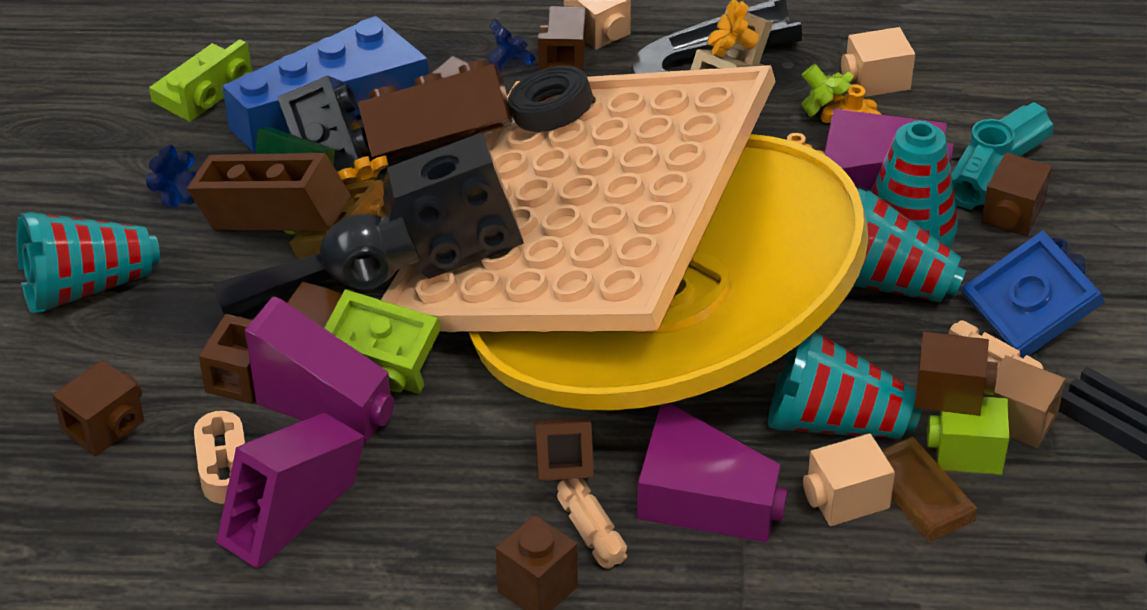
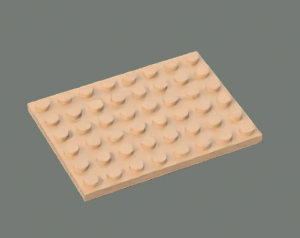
[381,65,775,332]

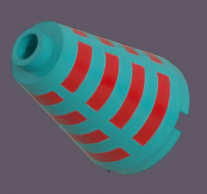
[871,121,959,248]
[853,186,966,303]
[16,212,160,313]
[768,331,922,439]

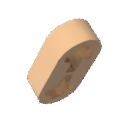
[194,411,245,504]

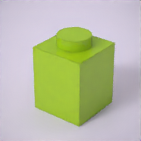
[927,397,1009,475]

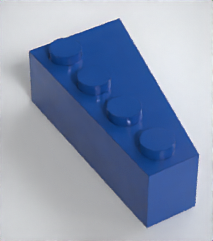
[222,15,429,152]

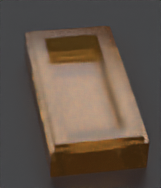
[881,437,978,542]

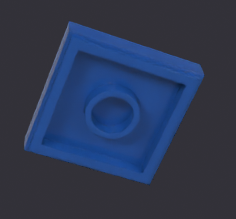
[960,230,1105,358]

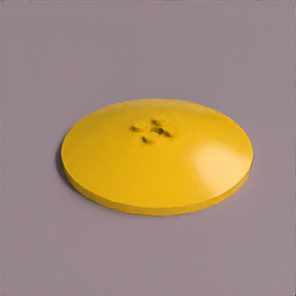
[468,134,868,410]

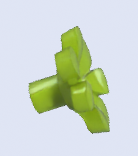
[801,64,854,117]

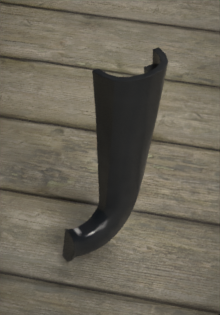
[632,0,802,74]
[213,254,372,316]

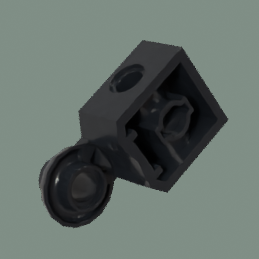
[320,132,524,290]

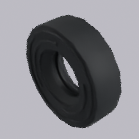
[508,65,593,132]

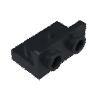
[278,75,372,172]

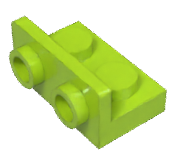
[149,40,252,122]
[324,289,441,394]

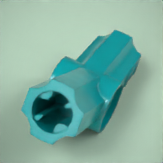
[951,102,1054,210]

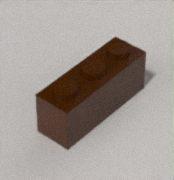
[358,60,515,160]
[187,153,351,231]

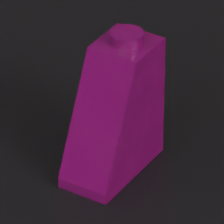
[824,109,954,191]
[245,297,394,443]
[637,404,788,542]
[216,412,365,568]

